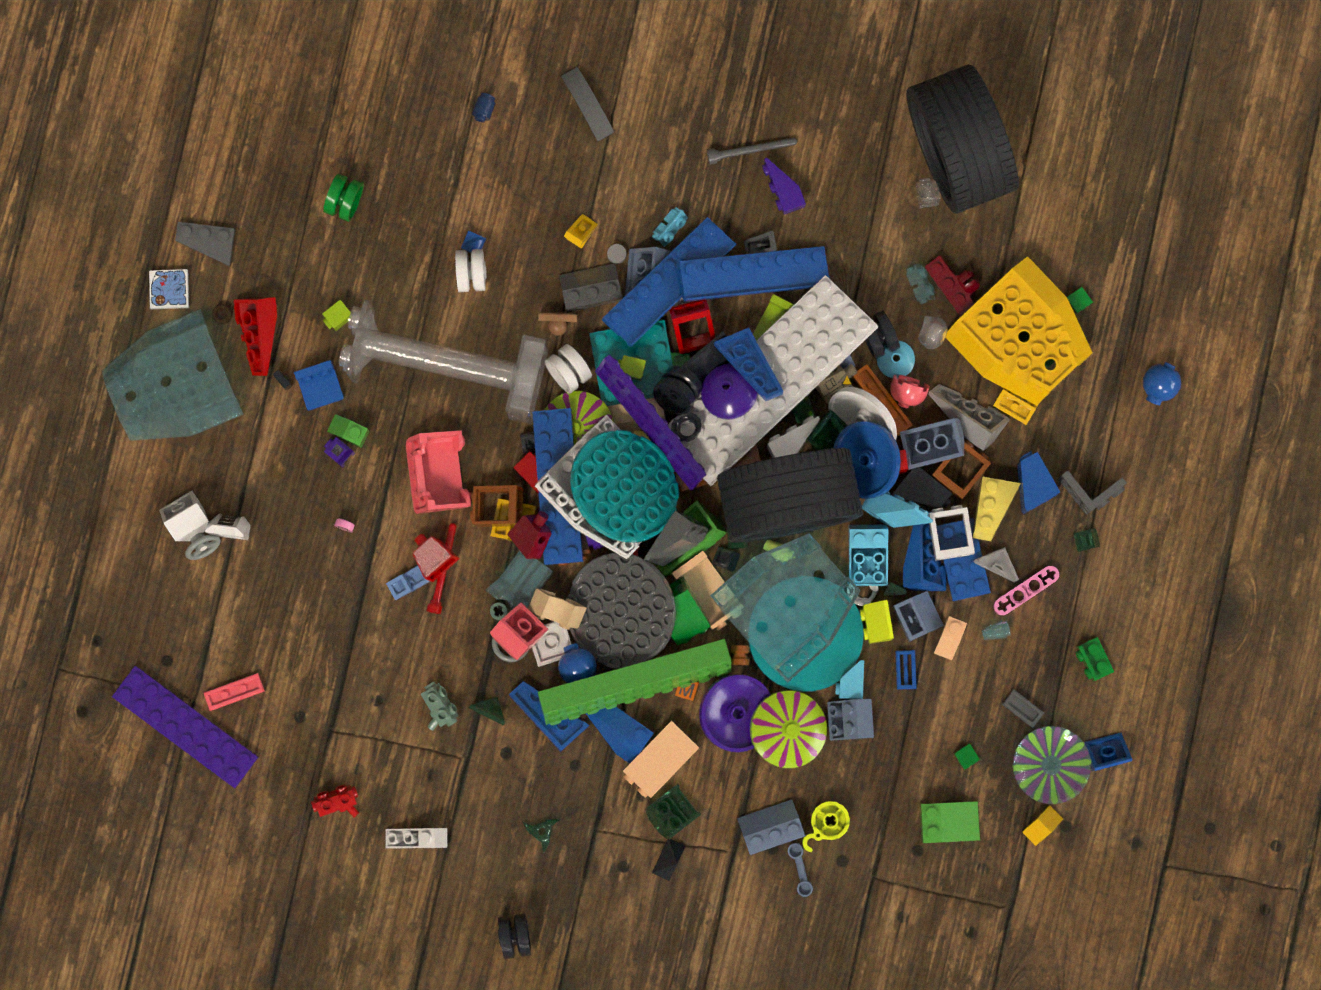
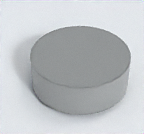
[607,244,626,264]

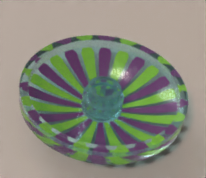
[1013,726,1091,804]

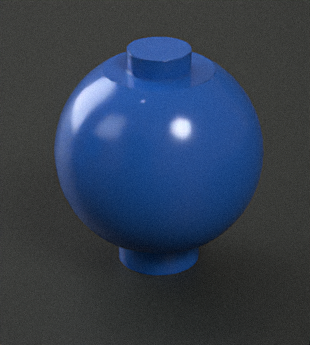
[1143,362,1181,406]
[558,644,597,683]

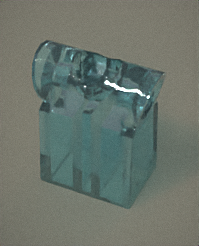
[485,551,554,610]

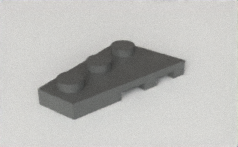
[175,222,235,267]

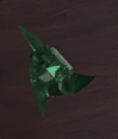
[522,819,560,853]

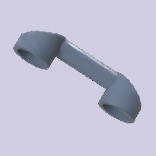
[788,843,813,897]

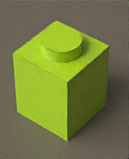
[323,300,354,331]
[618,355,646,381]

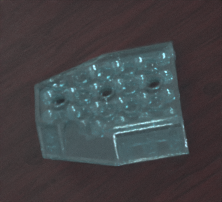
[102,309,243,441]
[710,533,861,683]

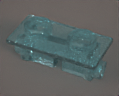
[906,264,935,305]

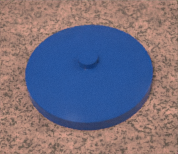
[833,421,901,499]

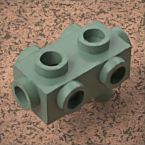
[421,682,459,731]

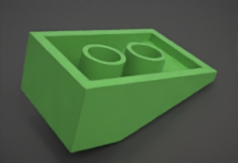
[919,801,980,843]

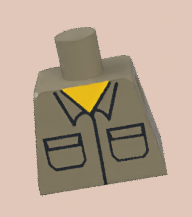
[815,364,857,407]

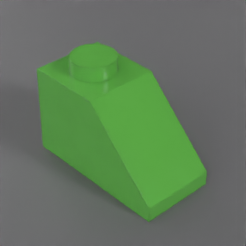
[327,414,370,448]

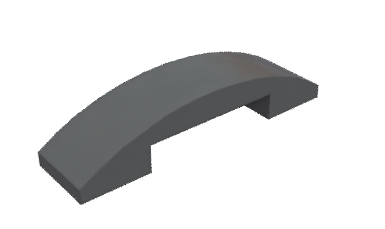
[561,67,614,142]

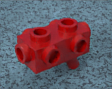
[311,785,359,818]

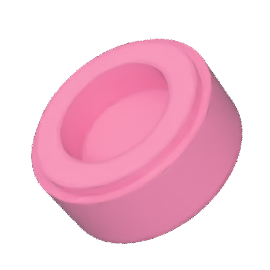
[334,518,354,532]

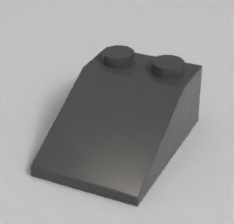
[644,511,708,566]

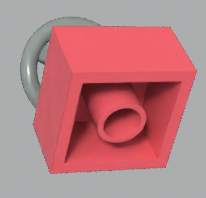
[490,603,548,662]

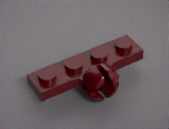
[925,255,980,317]

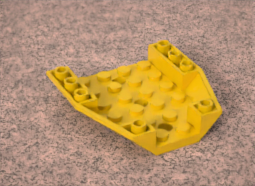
[944,256,1092,405]

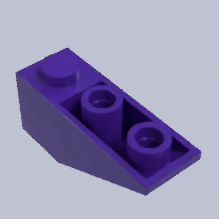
[762,158,806,215]

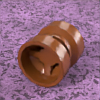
[731,645,750,666]

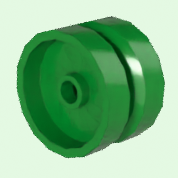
[323,173,364,222]

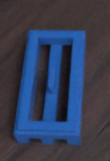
[895,650,916,690]

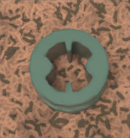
[490,603,507,620]

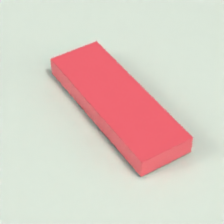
[204,673,265,711]

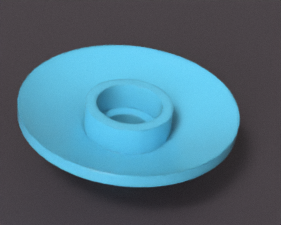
[877,341,915,378]

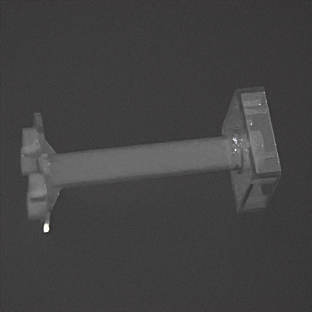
[339,300,549,424]

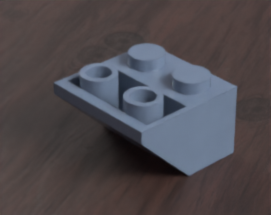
[892,591,944,642]
[827,699,874,741]

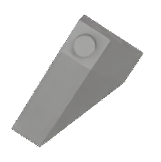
[929,384,1010,450]

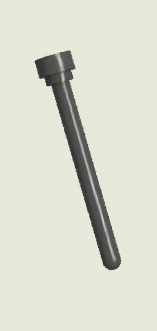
[707,138,798,165]

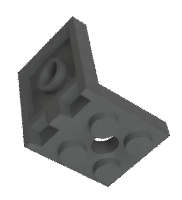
[1058,471,1127,515]

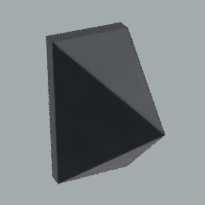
[652,838,685,881]

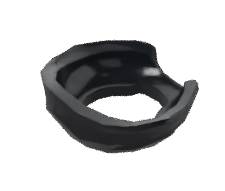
[671,413,702,442]

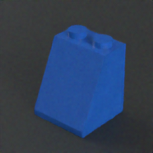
[1017,452,1060,514]

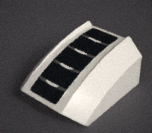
[205,514,250,540]

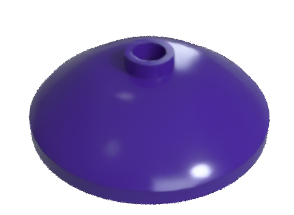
[701,364,758,420]

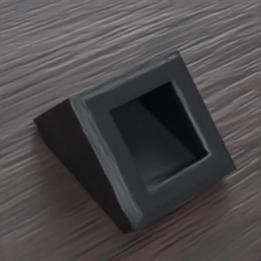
[712,546,740,572]

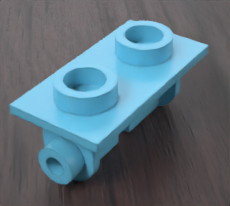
[652,207,688,247]

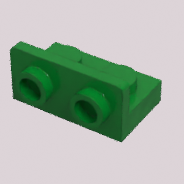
[1075,637,1114,682]

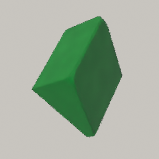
[954,744,980,770]

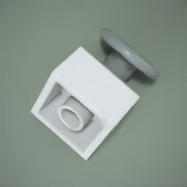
[159,491,221,560]

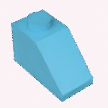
[835,660,864,700]

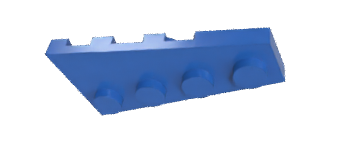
[714,328,784,401]
[509,681,589,752]

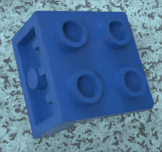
[294,360,344,411]

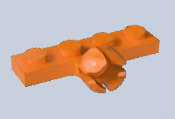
[851,364,913,437]

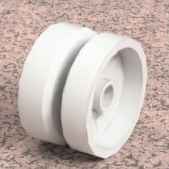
[455,249,487,292]
[545,344,592,394]

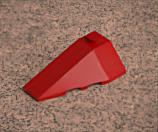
[234,297,277,376]

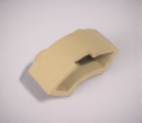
[528,588,587,630]

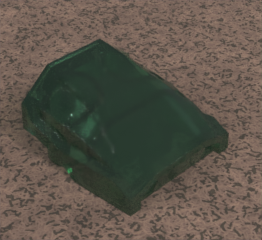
[645,784,701,840]

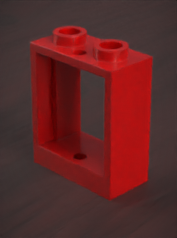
[669,299,715,354]

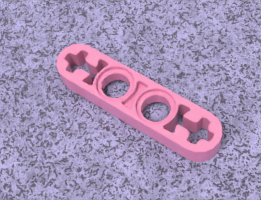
[993,566,1059,615]

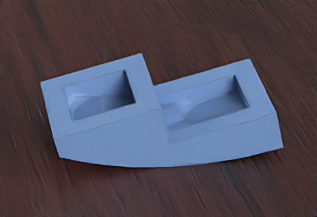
[386,566,430,600]

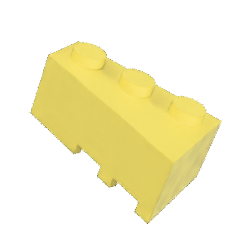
[972,477,1021,541]

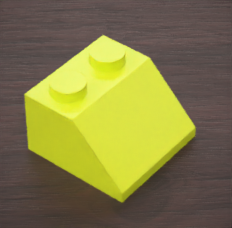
[860,600,894,644]

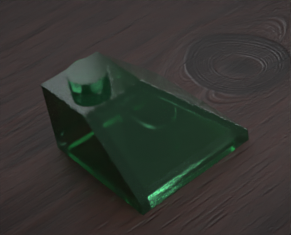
[806,409,848,450]

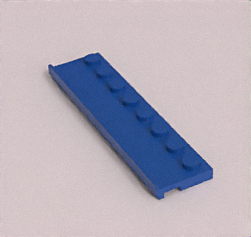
[602,217,736,347]
[677,246,829,302]

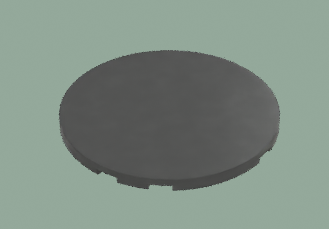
[568,553,676,669]

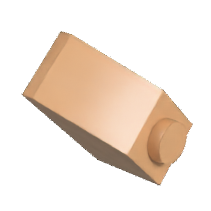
[934,616,967,660]

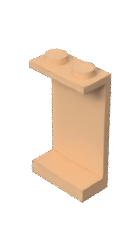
[672,551,744,630]
[623,721,699,798]

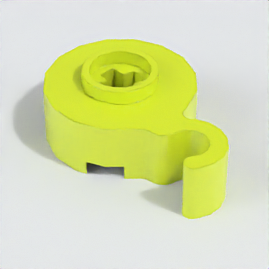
[802,801,850,852]

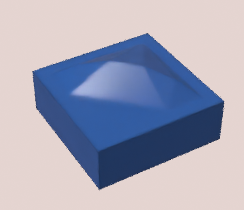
[461,231,486,253]

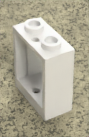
[928,505,975,561]

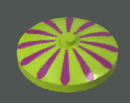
[545,391,615,445]
[750,691,827,768]

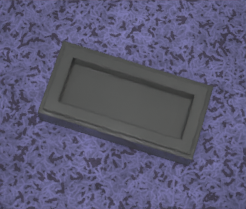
[1002,689,1044,728]

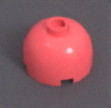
[890,375,930,408]

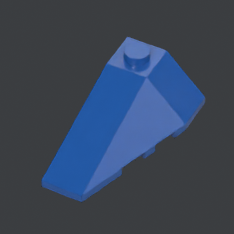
[903,511,946,591]
[586,707,654,764]

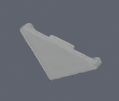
[973,547,1019,582]

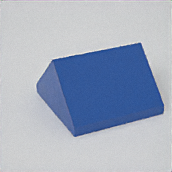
[1084,733,1132,771]

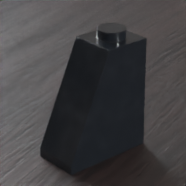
[892,467,952,509]

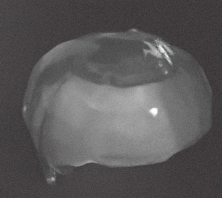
[918,316,948,349]

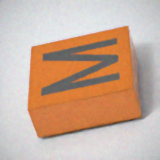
[675,682,699,701]

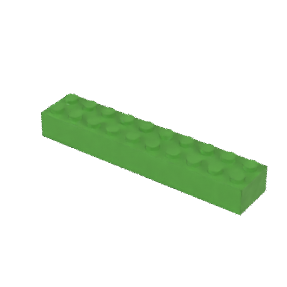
[538,639,731,725]

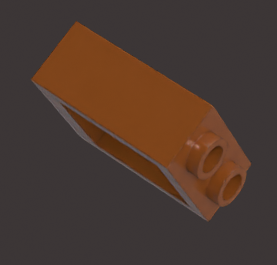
[931,440,991,501]
[470,485,523,527]

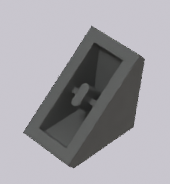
[744,231,777,254]

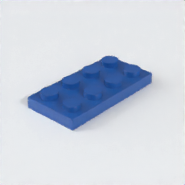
[936,518,991,602]

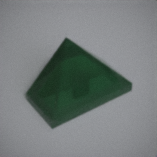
[469,697,506,726]

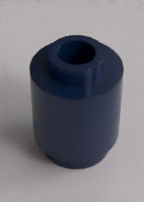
[472,93,496,123]

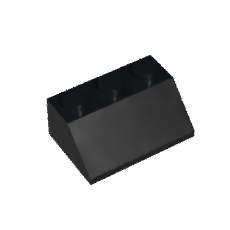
[681,331,731,384]

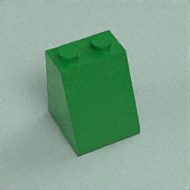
[669,576,711,646]

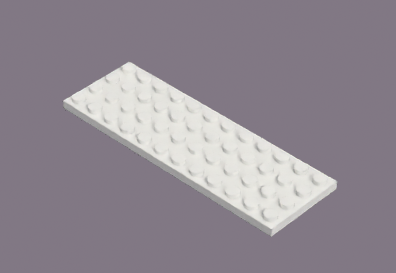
[668,275,878,486]

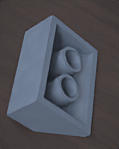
[625,247,672,296]
[900,418,964,469]
[737,800,805,855]

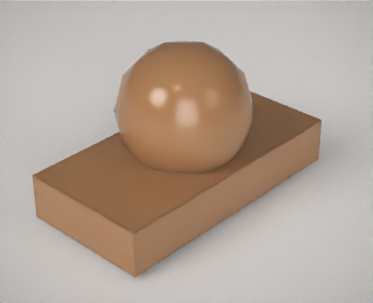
[538,312,578,336]

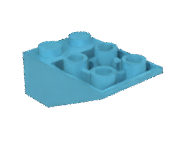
[862,492,933,528]
[848,525,888,586]

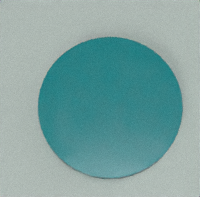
[570,430,679,543]
[748,576,864,692]

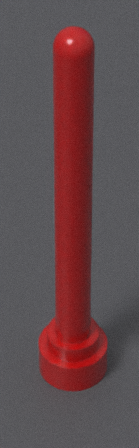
[426,523,457,614]

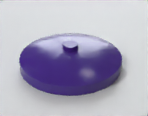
[699,674,771,752]

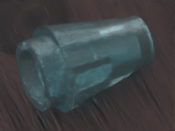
[982,620,1011,640]

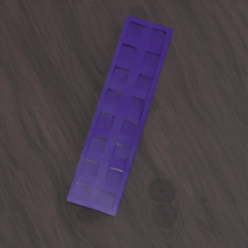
[595,354,707,490]
[112,666,259,789]

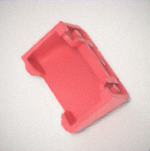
[406,430,472,514]

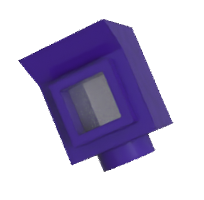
[324,437,355,468]

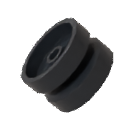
[865,311,900,359]
[653,366,703,415]
[498,913,531,959]

